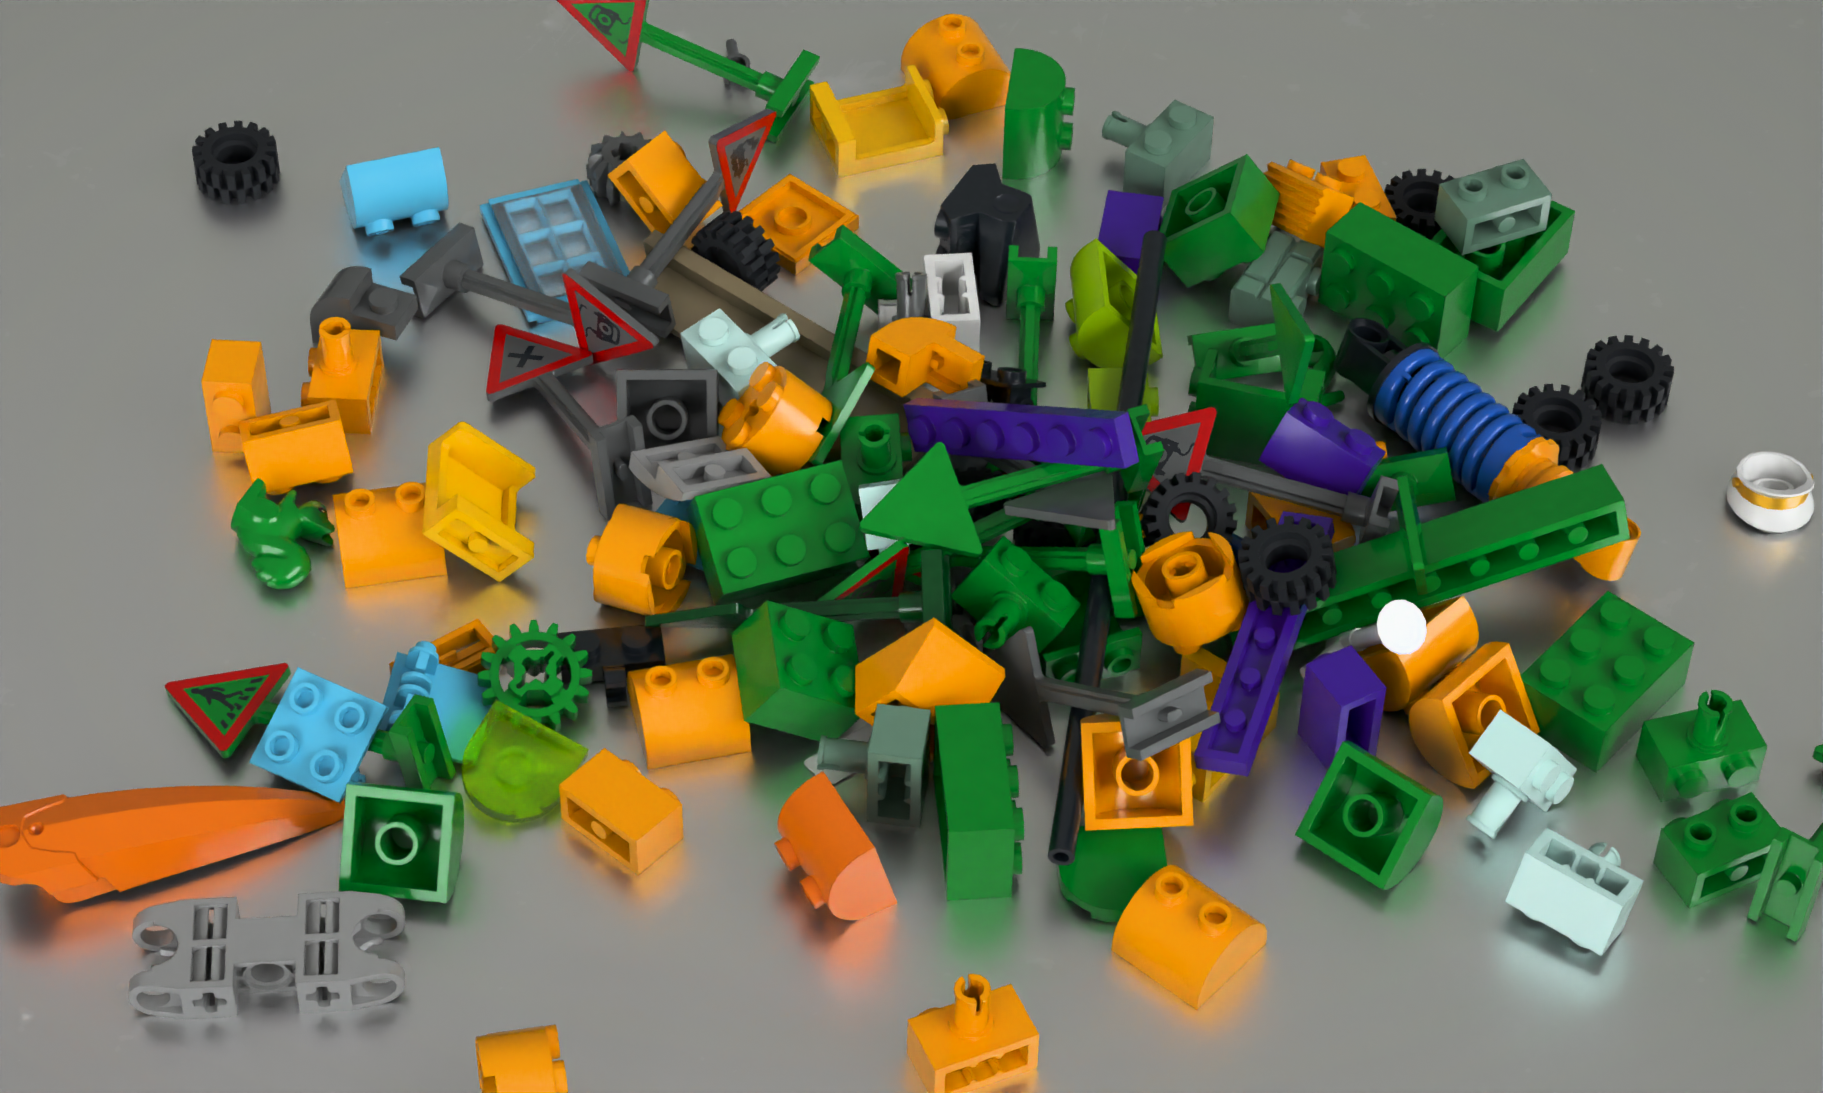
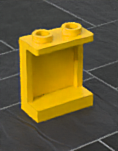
[810,65,949,178]
[422,421,536,582]

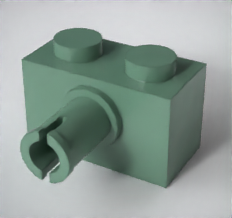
[1102,100,1214,208]
[817,704,931,828]

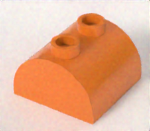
[774,771,897,920]

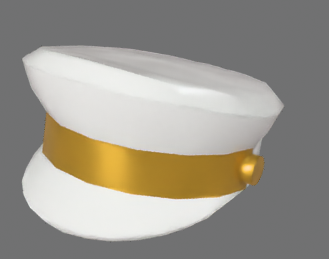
[1727,451,1814,534]

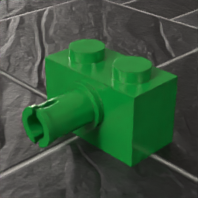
[840,413,913,521]
[952,535,1081,654]
[1636,690,1767,802]

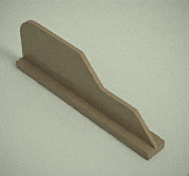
[643,229,933,475]

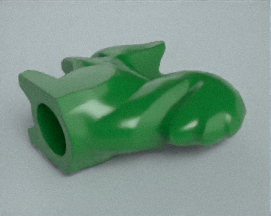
[231,478,335,589]

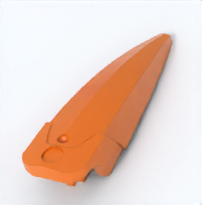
[0,786,345,903]

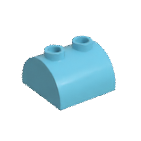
[340,147,449,236]

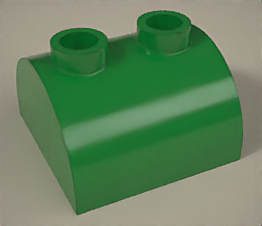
[1002,48,1075,180]
[1295,741,1443,890]
[339,781,464,903]

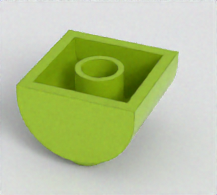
[1065,239,1163,368]

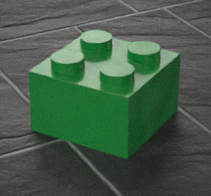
[1160,154,1280,288]
[731,600,860,742]

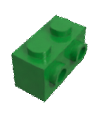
[1653,792,1781,909]

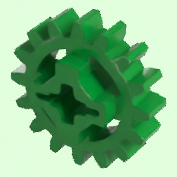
[478,620,592,736]

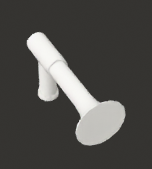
[1300,600,1427,679]

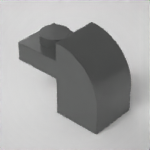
[310,266,418,344]

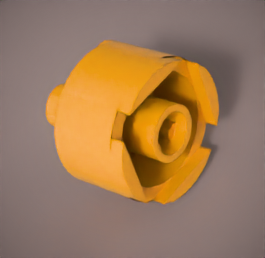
[717,362,833,477]
[586,503,697,616]
[1131,531,1250,655]
[475,1024,568,1093]

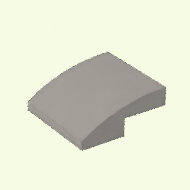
[628,436,771,501]

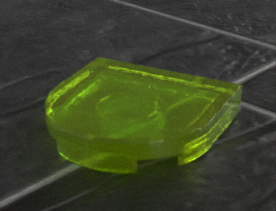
[461,700,589,823]

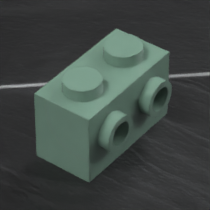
[1434,159,1552,255]

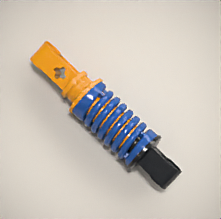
[1333,318,1641,581]

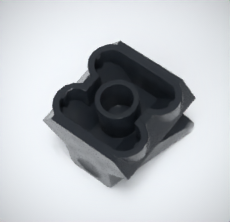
[934,163,1040,306]

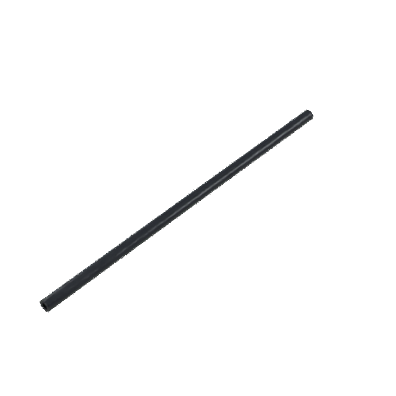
[1048,230,1167,866]

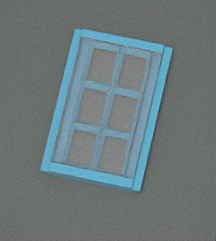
[479,179,630,324]

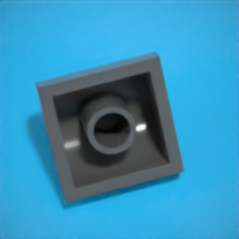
[616,369,719,449]

